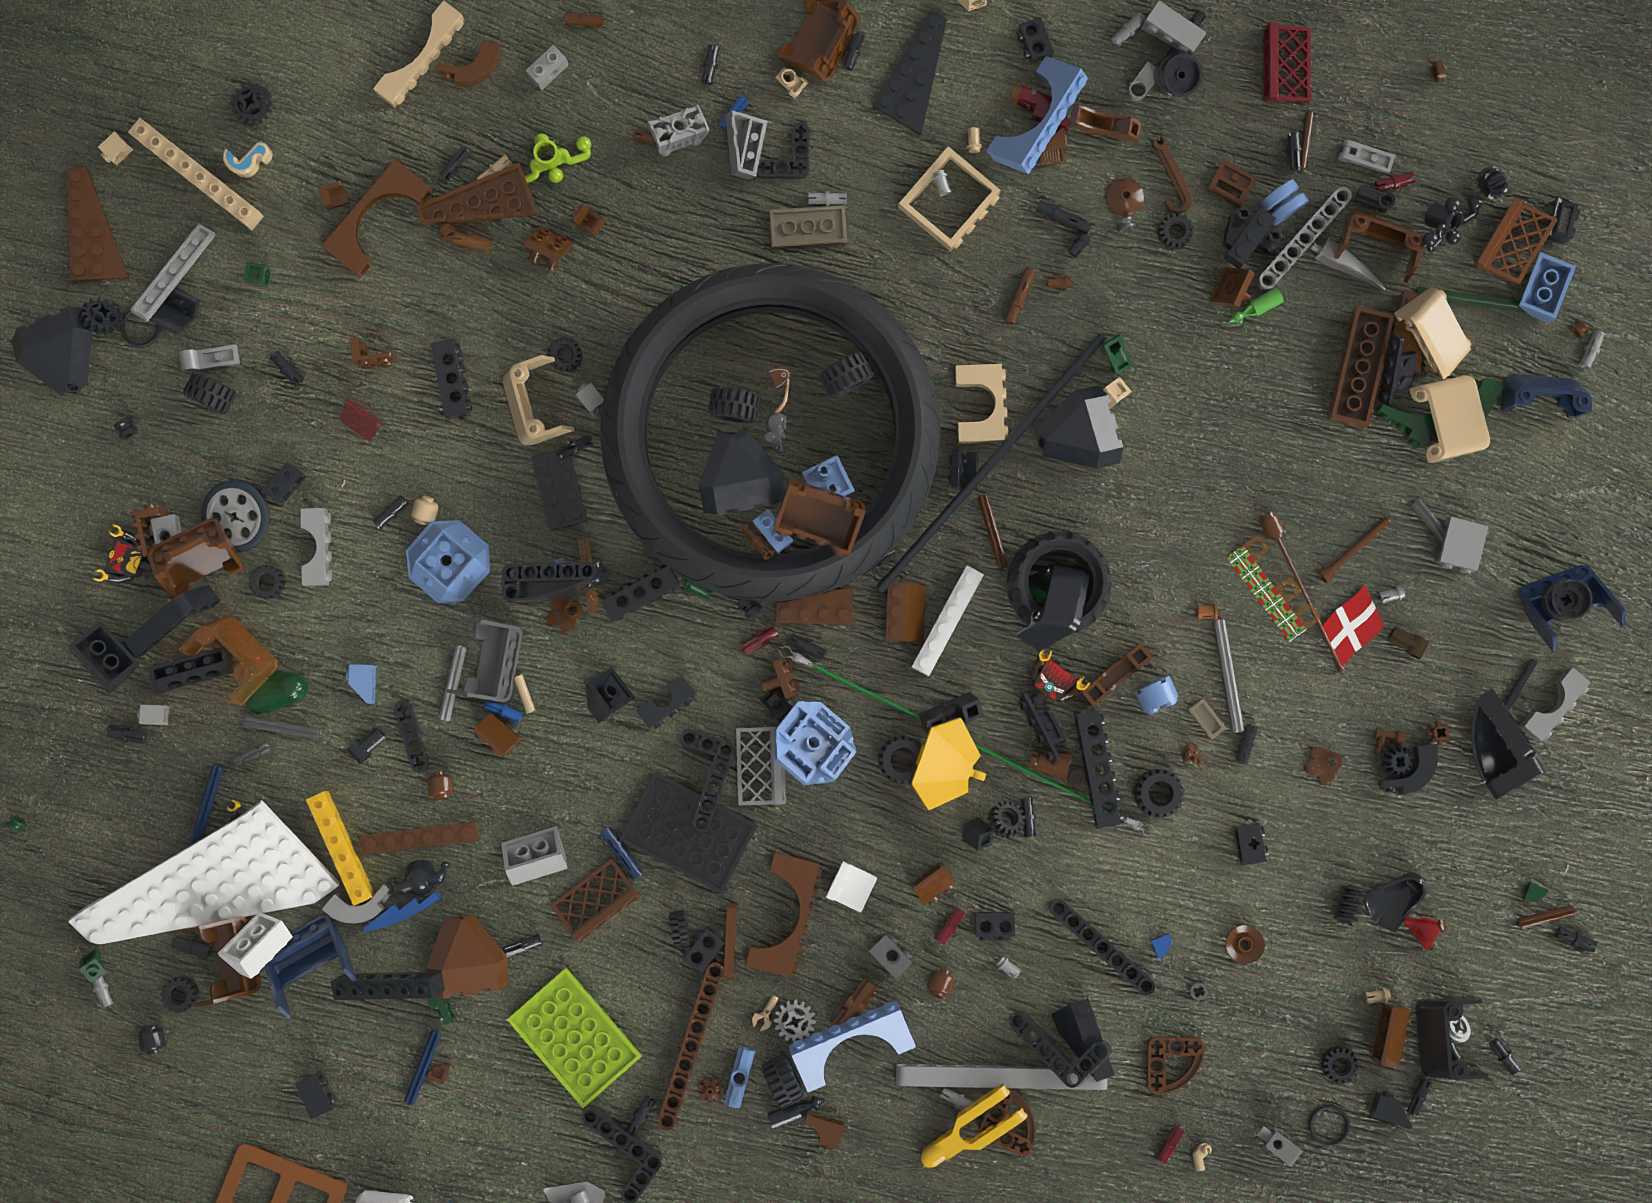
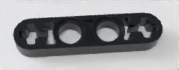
[394,700,429,773]

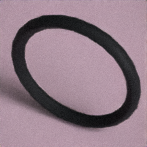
[120,310,161,347]
[1309,1105,1350,1147]

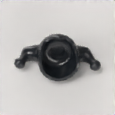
[387,860,449,895]

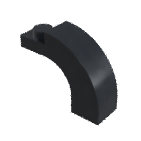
[1378,744,1438,794]

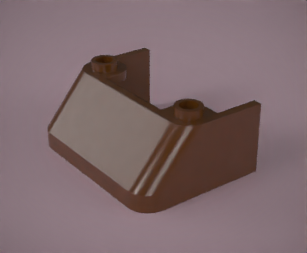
[1335,210,1424,283]
[181,916,261,1007]

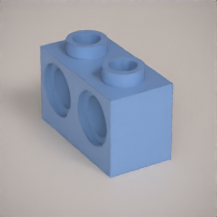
[753,509,793,553]

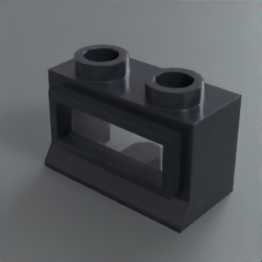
[1543,198,1580,244]

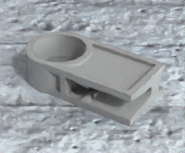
[1128,62,1155,101]

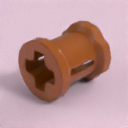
[1196,604,1218,621]

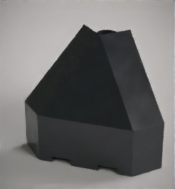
[11,307,92,396]
[1035,386,1123,468]
[699,428,785,515]

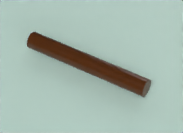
[1300,112,1314,169]

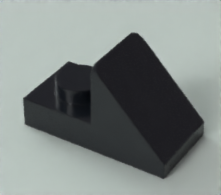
[760,689,792,722]

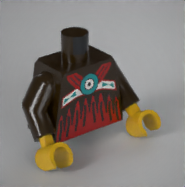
[1031,650,1090,706]

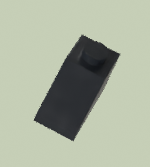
[1369,1091,1412,1130]

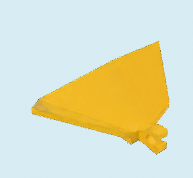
[911,718,986,810]

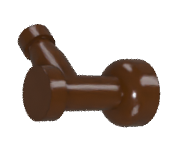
[1374,727,1405,754]

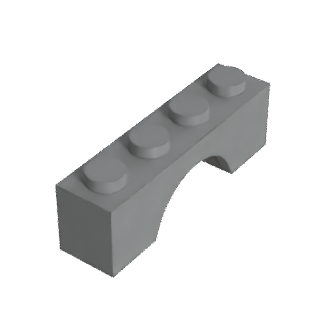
[301,508,332,587]
[1519,667,1591,741]

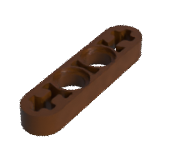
[724,903,737,980]

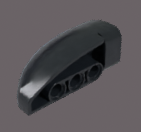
[1471,688,1546,800]

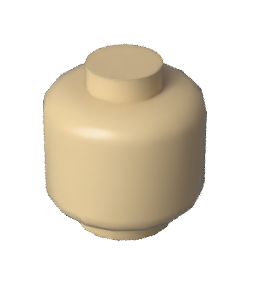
[411,496,438,525]

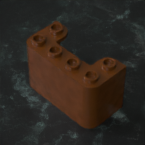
[773,479,866,556]

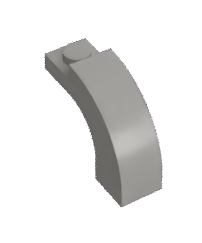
[322,883,393,923]

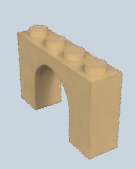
[955,364,1008,444]

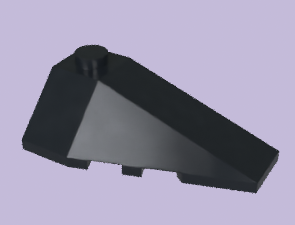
[1052,998,1115,1082]

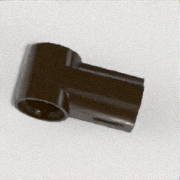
[1387,626,1430,660]

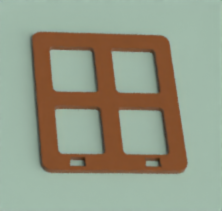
[216,1143,347,1203]

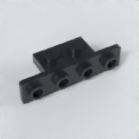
[1378,331,1418,407]
[1019,692,1066,766]

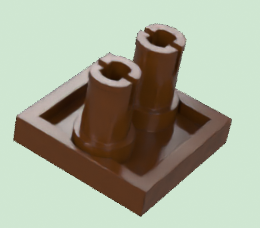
[524,227,574,271]
[760,659,800,699]

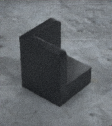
[962,818,994,851]

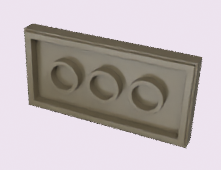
[769,205,847,249]

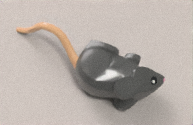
[764,379,789,452]

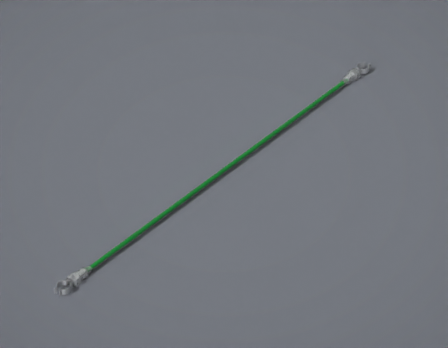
[778,646,1155,837]

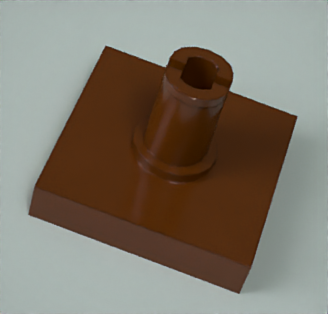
[1209,267,1255,307]

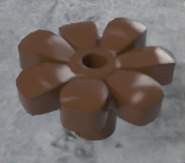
[1182,743,1203,766]
[698,1078,723,1103]

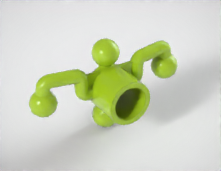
[509,133,591,183]

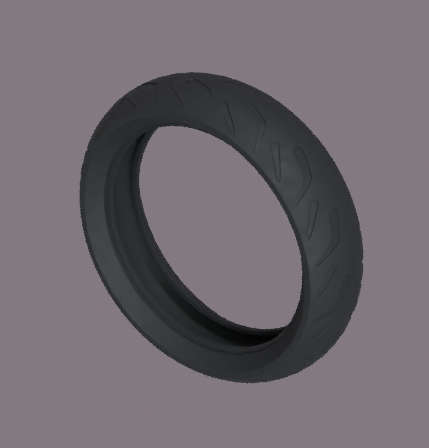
[600,263,940,601]

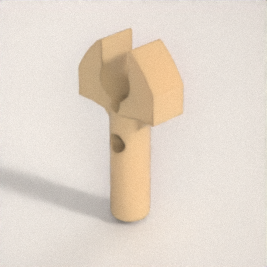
[752,995,778,1031]

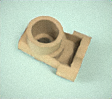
[775,67,809,99]

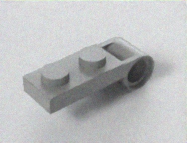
[179,344,240,372]

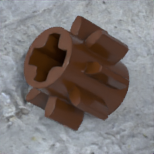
[1426,721,1452,745]

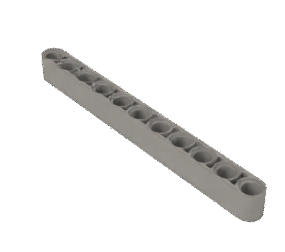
[896,1064,1107,1090]

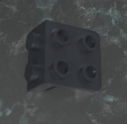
[149,287,201,333]

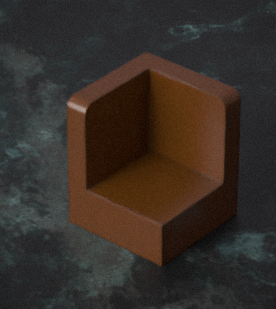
[318,181,349,210]

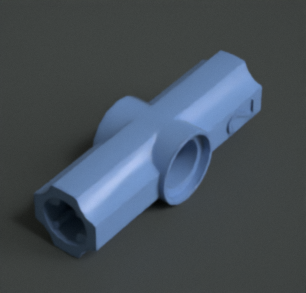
[724,1046,755,1109]

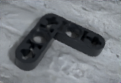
[756,122,809,179]

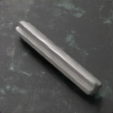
[439,646,466,721]

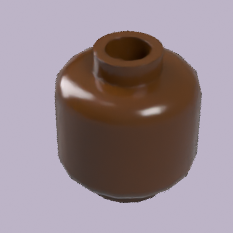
[427,771,454,800]
[927,968,955,999]

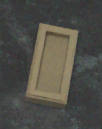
[1187,698,1227,740]

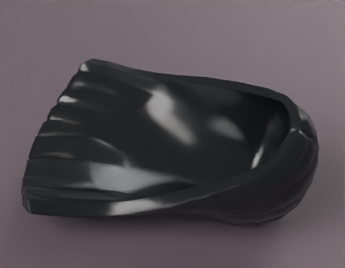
[1364,872,1428,933]

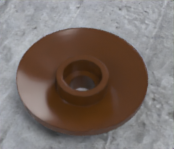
[1106,178,1144,216]
[1226,925,1265,964]

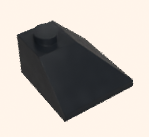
[586,668,635,724]

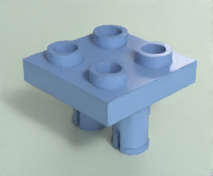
[802,455,855,496]

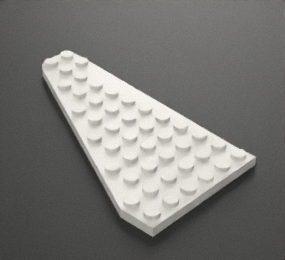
[68,800,340,944]

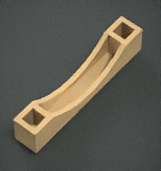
[373,0,464,108]

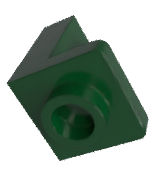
[79,948,107,983]

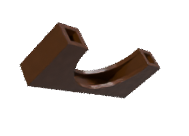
[322,159,433,278]
[746,852,823,978]

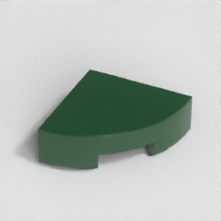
[1522,882,1549,902]

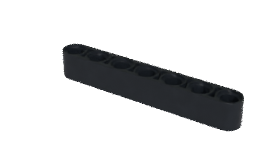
[1049,899,1156,996]

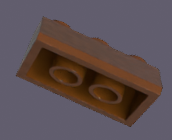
[885,582,926,643]
[1371,1003,1412,1067]

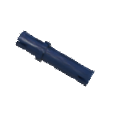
[600,826,643,880]

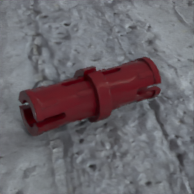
[1374,171,1415,191]

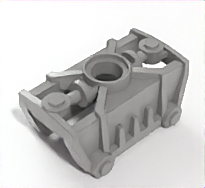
[647,105,709,157]

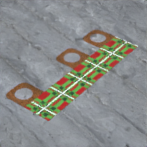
[1226,536,1321,642]

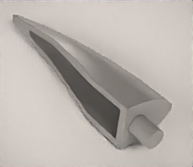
[1310,237,1386,291]

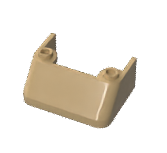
[503,355,575,445]

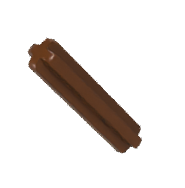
[1517,905,1575,929]

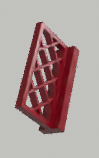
[1263,22,1311,103]

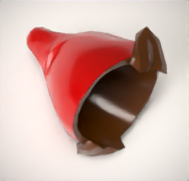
[1403,918,1447,950]

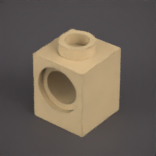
[98,131,133,165]

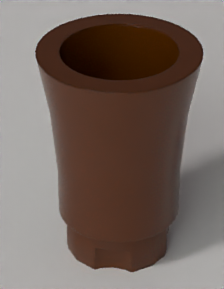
[1029,749,1072,780]

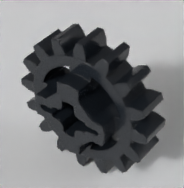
[230,82,273,125]
[80,298,124,336]

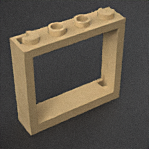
[898,146,1000,251]

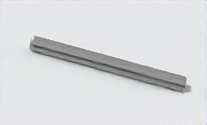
[1214,619,1244,733]

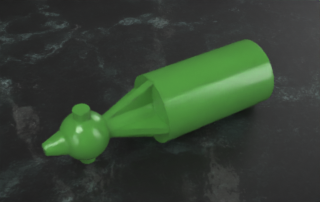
[1229,287,1284,323]

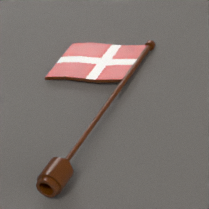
[1259,511,1384,673]

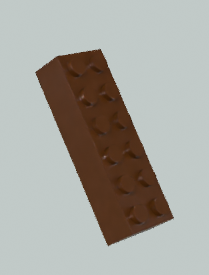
[1326,306,1395,429]

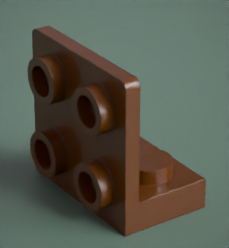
[350,337,397,369]

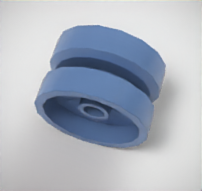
[1259,179,1309,226]

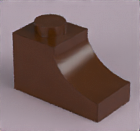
[805,1112,844,1151]

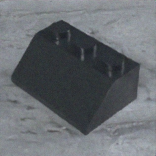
[69,621,140,694]

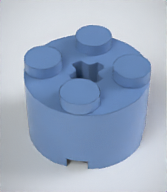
[1134,675,1179,715]

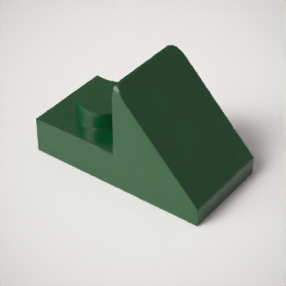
[1101,334,1133,375]

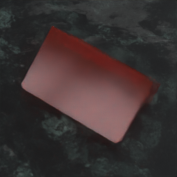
[339,399,383,441]

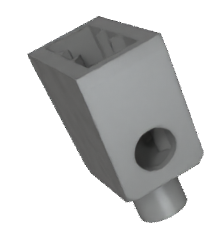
[1257,1126,1303,1167]

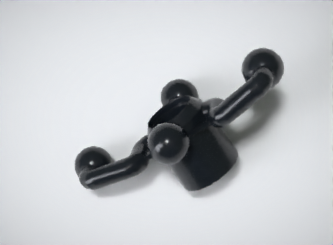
[1422,195,1483,252]

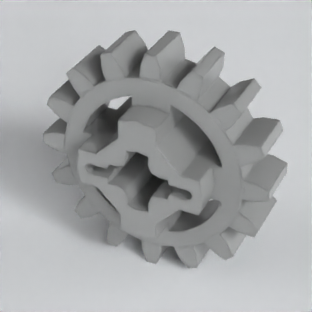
[774,999,816,1043]

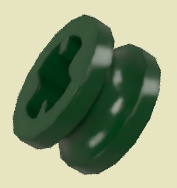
[6,815,27,833]

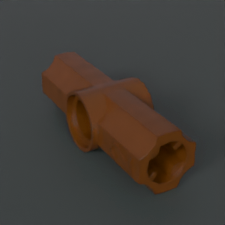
[830,978,878,1026]

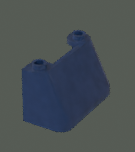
[1501,373,1593,418]

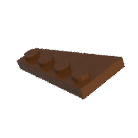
[776,586,854,625]

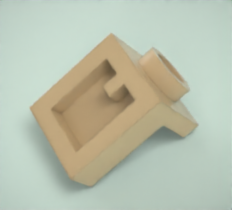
[1103,377,1132,409]

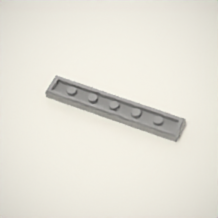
[130,223,216,322]

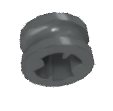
[1116,216,1135,232]
[1189,982,1208,1001]

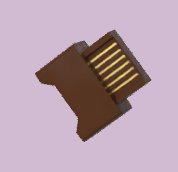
[1039,128,1067,166]

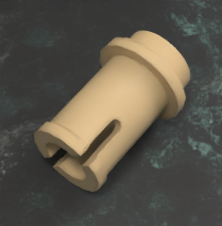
[967,127,982,153]
[1365,988,1391,1004]

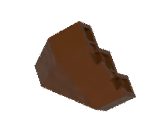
[425,913,508,999]

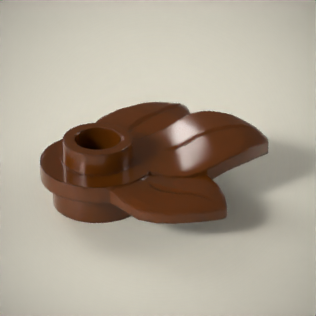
[546,598,583,633]
[1304,747,1342,785]

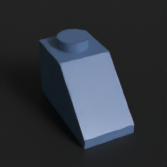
[346,665,376,704]

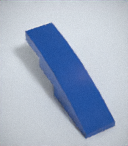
[363,891,442,932]

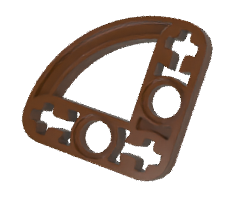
[1147,1036,1205,1094]
[979,1088,1036,1156]

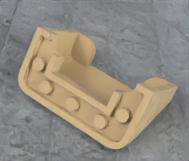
[1394,287,1471,380]

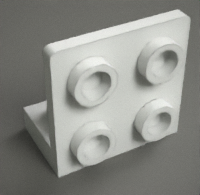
[826,861,877,912]

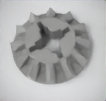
[1449,1016,1470,1043]

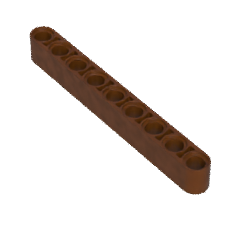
[658,961,724,1131]

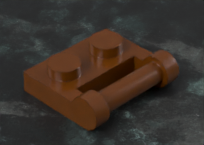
[1206,160,1257,208]

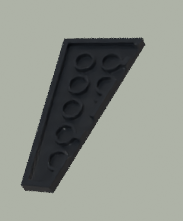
[873,10,947,136]

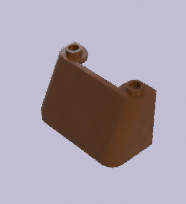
[776,0,860,82]
[147,518,245,599]

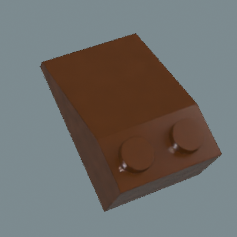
[910,862,956,905]

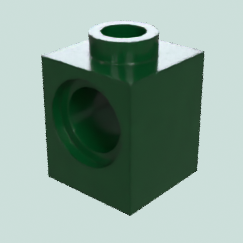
[244,262,271,288]

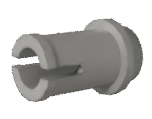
[932,170,951,196]
[1379,586,1405,604]
[995,956,1021,980]

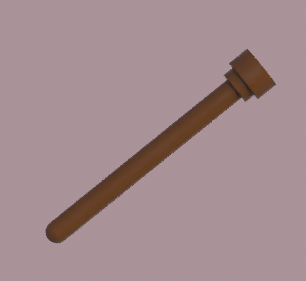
[1317,517,1391,584]

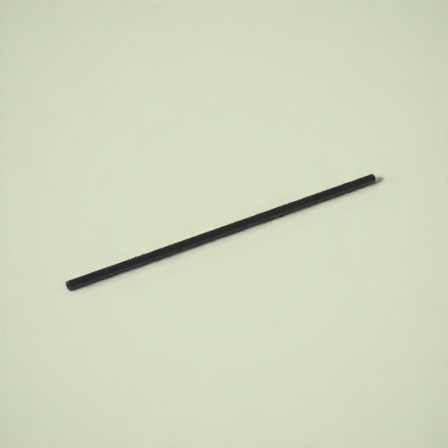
[875,333,1106,593]

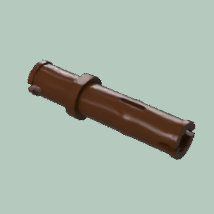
[1004,268,1036,325]

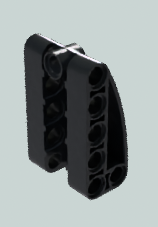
[502,562,610,604]

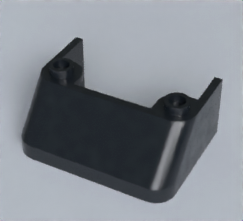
[1016,565,1090,652]
[1416,996,1489,1080]

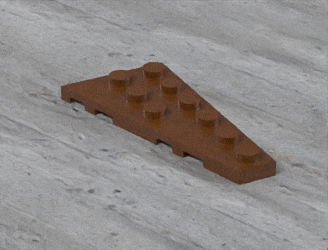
[416,163,539,225]
[66,167,130,282]

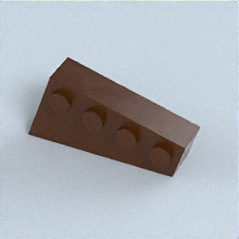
[1383,290,1422,377]

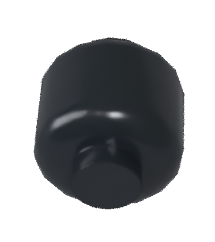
[138,1025,165,1055]

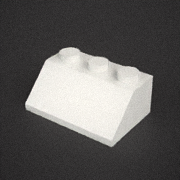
[218,913,293,979]

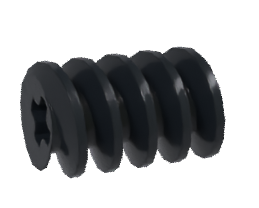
[1333,884,1368,927]

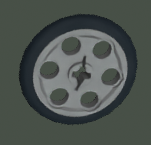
[201,480,269,552]

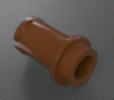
[1048,275,1071,290]

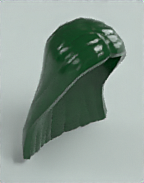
[243,667,309,714]

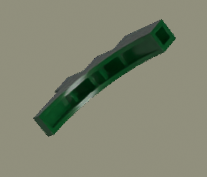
[1375,377,1504,449]

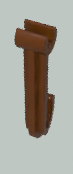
[1152,135,1193,213]

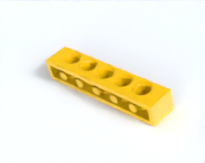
[306,791,375,906]

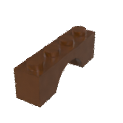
[1079,643,1153,707]

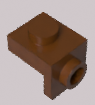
[571,204,606,236]

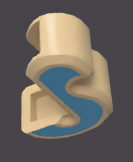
[223,142,273,178]

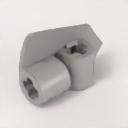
[544,1182,606,1203]

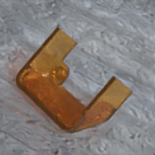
[178,616,278,706]

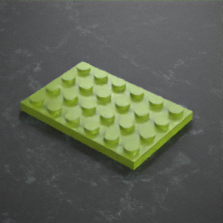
[507,967,642,1108]

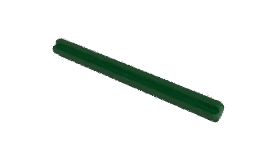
[1415,286,1526,313]

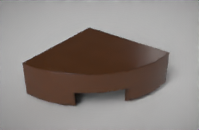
[425,1063,451,1084]

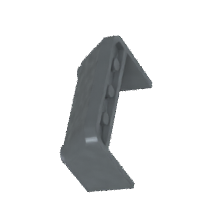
[447,616,522,702]

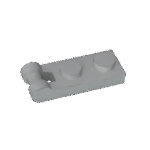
[1338,140,1395,174]

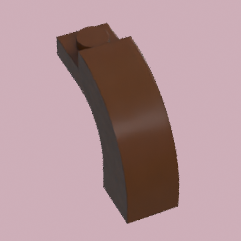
[436,41,502,87]

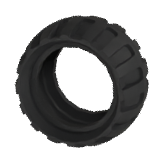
[1006,531,1112,634]

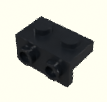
[949,449,978,490]

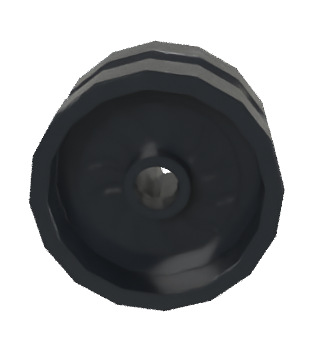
[1154,53,1203,96]

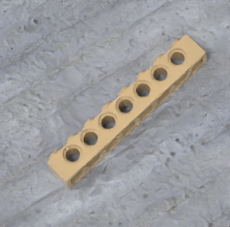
[128,118,264,230]

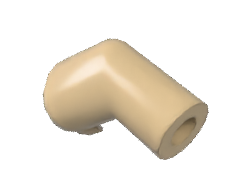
[1192,1143,1212,1171]

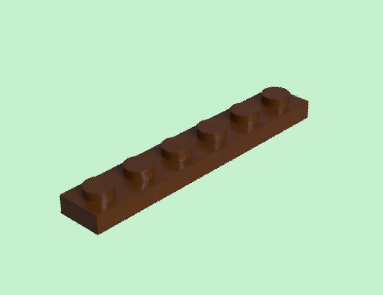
[360,822,479,855]

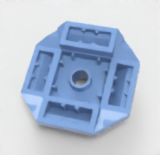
[406,520,490,603]
[774,701,857,785]

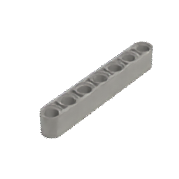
[1256,187,1351,292]

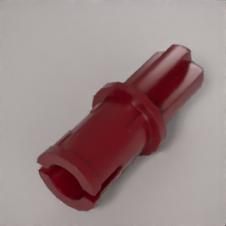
[742,625,779,654]
[935,907,965,945]
[1156,1125,1184,1164]

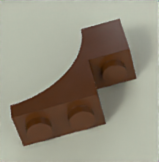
[1070,104,1142,141]

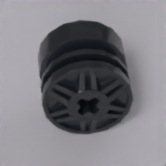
[1541,579,1592,621]

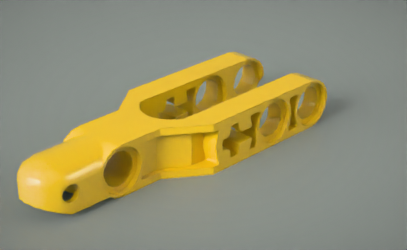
[921,1083,1028,1168]

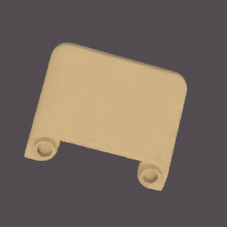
[1410,375,1490,463]

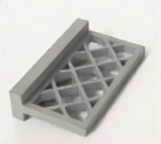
[736,727,786,805]

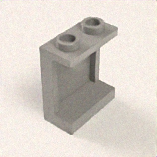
[1436,517,1488,574]

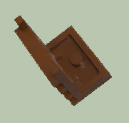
[130,504,169,557]

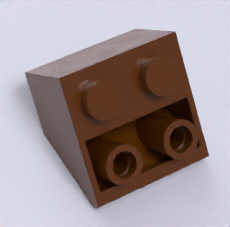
[473,713,522,756]

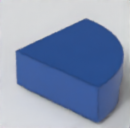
[1151,933,1171,959]

